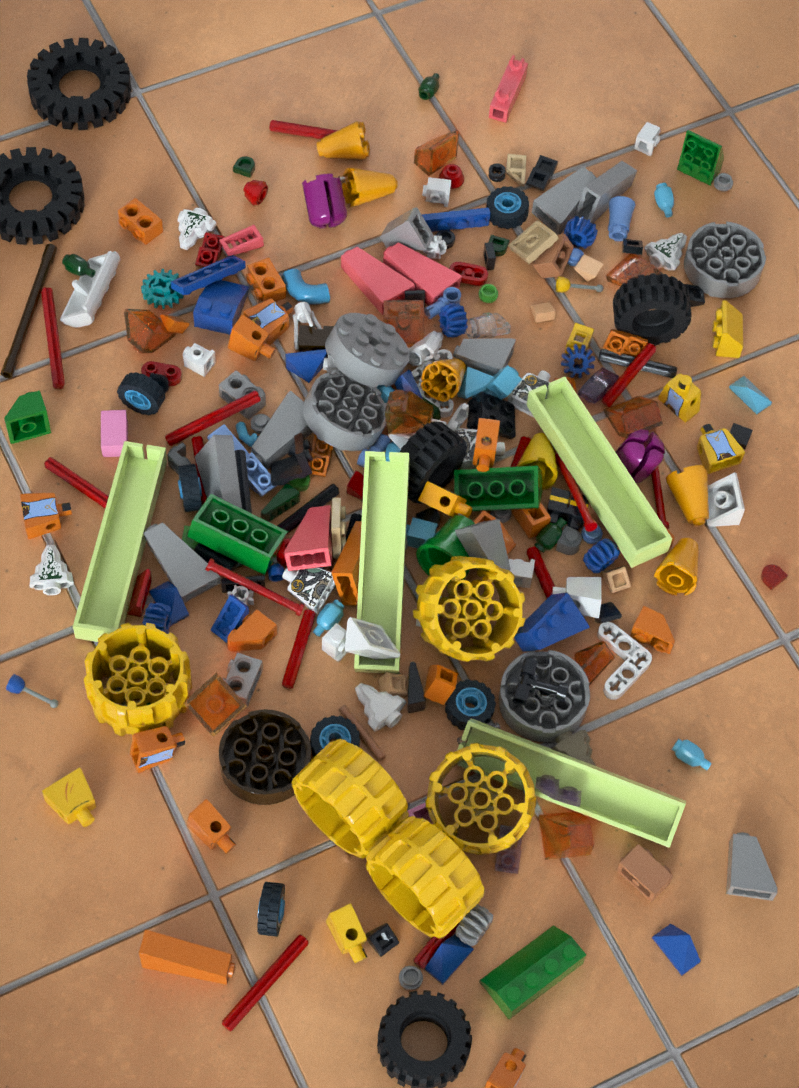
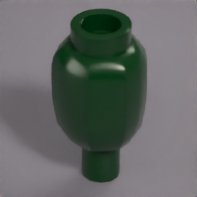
[418,73,440,100]
[62,254,96,278]
[534,517,567,553]

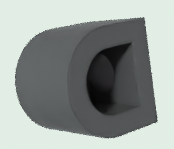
[556,526,582,555]

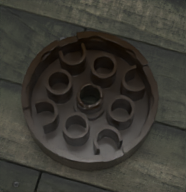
[219,709,311,805]

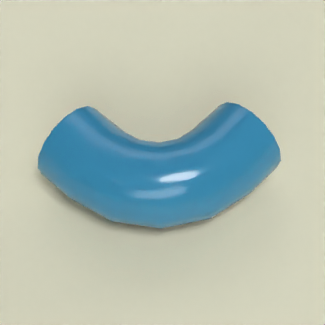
[282,269,330,305]

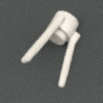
[292,302,322,350]

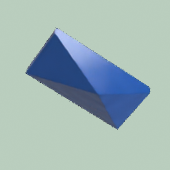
[285,349,326,383]
[394,370,423,411]
[149,581,189,625]
[210,594,249,643]
[652,924,701,976]
[425,934,474,985]

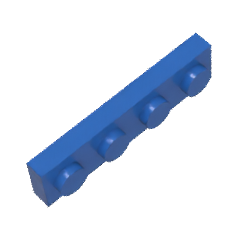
[422,208,490,232]
[171,255,246,295]

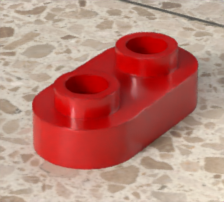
[449,262,488,286]
[141,361,182,386]

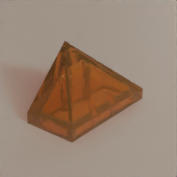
[575,641,615,685]

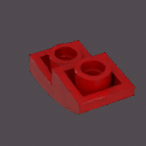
[195,232,225,267]

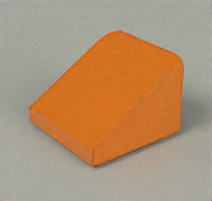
[160,314,190,334]

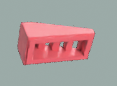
[219,225,264,256]

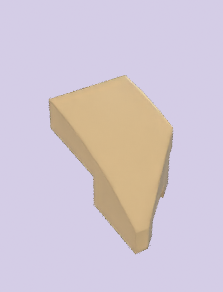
[506,154,527,186]

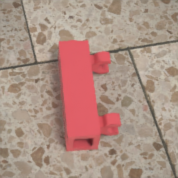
[489,55,528,123]

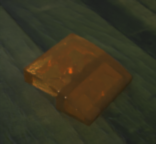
[606,254,663,286]

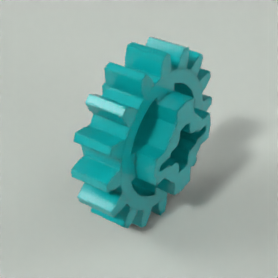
[141,269,184,309]

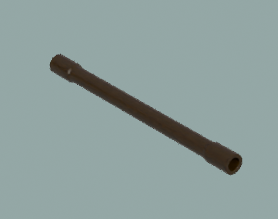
[1,244,57,378]

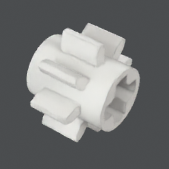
[423,235,447,259]
[228,585,254,606]

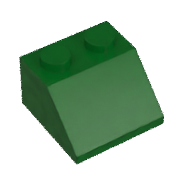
[4,390,51,444]

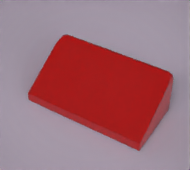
[127,569,152,617]

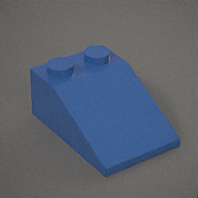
[193,280,250,335]

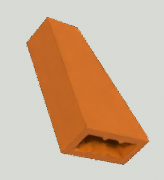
[331,521,362,605]
[139,930,236,985]

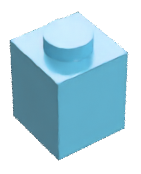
[486,365,522,400]
[406,518,437,549]

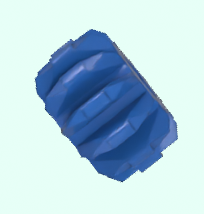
[564,216,598,249]
[438,303,468,338]
[561,344,595,379]
[583,538,620,573]
[142,602,172,634]

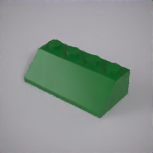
[454,466,542,511]
[187,494,288,575]
[479,925,586,1019]

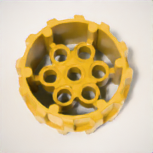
[413,556,525,662]
[83,623,193,736]
[292,739,409,858]
[425,743,536,855]
[366,816,485,938]

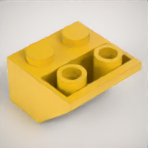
[712,300,743,358]

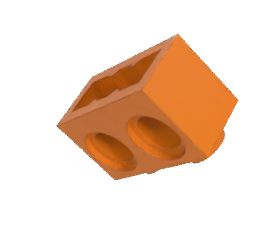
[118,198,163,245]
[246,257,286,302]

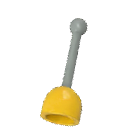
[556,276,604,293]

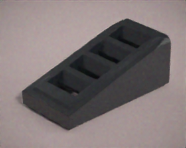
[407,662,426,713]

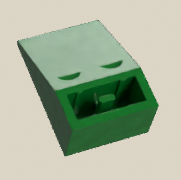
[677,130,724,186]

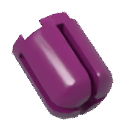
[302,173,347,229]
[615,429,665,483]

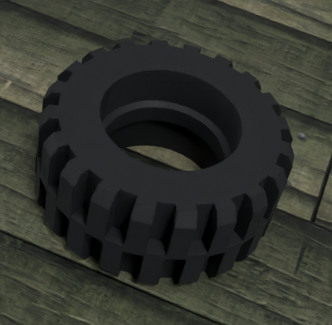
[613,273,692,346]
[400,421,467,504]
[377,990,472,1088]

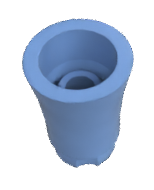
[608,196,636,241]

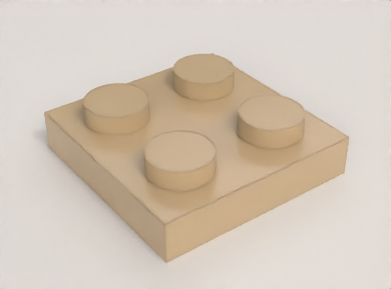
[508,220,559,264]
[331,498,347,559]

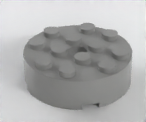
[684,222,766,298]
[325,313,410,388]
[303,371,390,451]
[499,650,590,742]

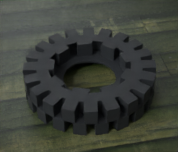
[27,38,132,130]
[0,147,85,245]

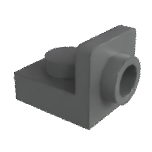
[167,442,191,475]

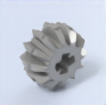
[456,904,493,946]

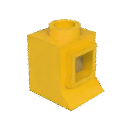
[565,322,594,359]

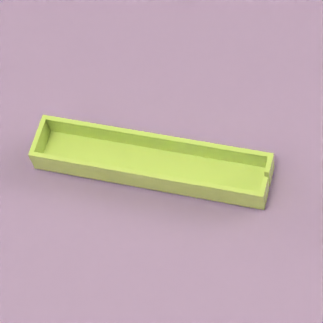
[527,377,672,568]
[73,441,167,642]
[354,451,410,674]
[457,718,686,848]

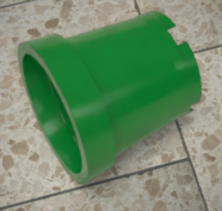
[416,515,475,586]

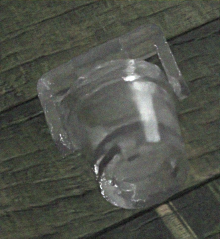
[466,312,511,339]

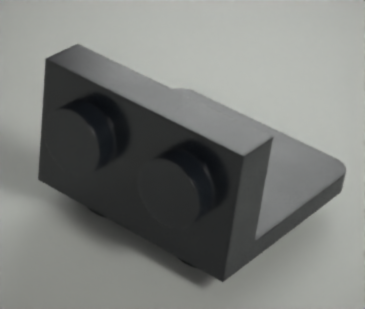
[467,392,516,439]
[271,433,313,486]

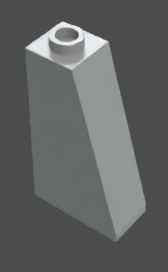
[574,161,637,223]
[532,166,596,235]
[252,391,313,470]
[195,435,242,509]
[144,522,221,603]

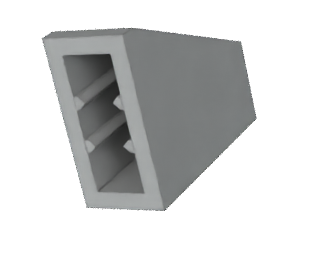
[380,208,434,251]
[453,338,516,376]
[455,519,511,571]
[726,832,778,901]

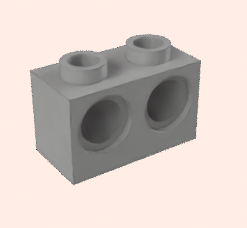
[219,370,266,420]
[219,653,263,708]

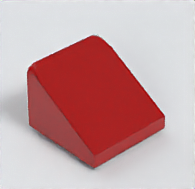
[346,471,364,500]

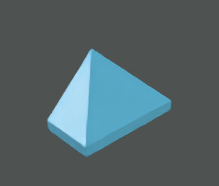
[457,367,494,399]
[729,376,772,414]

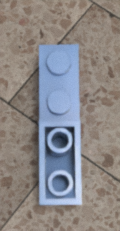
[207,424,276,497]

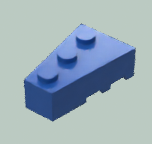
[514,592,590,652]

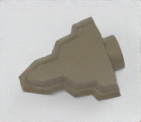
[552,730,596,766]

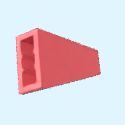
[383,242,462,306]
[341,247,415,315]
[284,505,332,571]

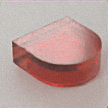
[761,564,788,590]

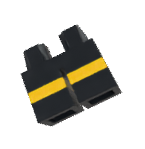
[547,487,590,531]

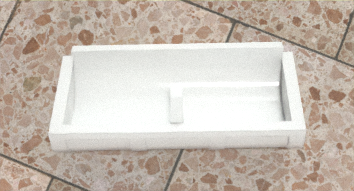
[60,251,121,328]

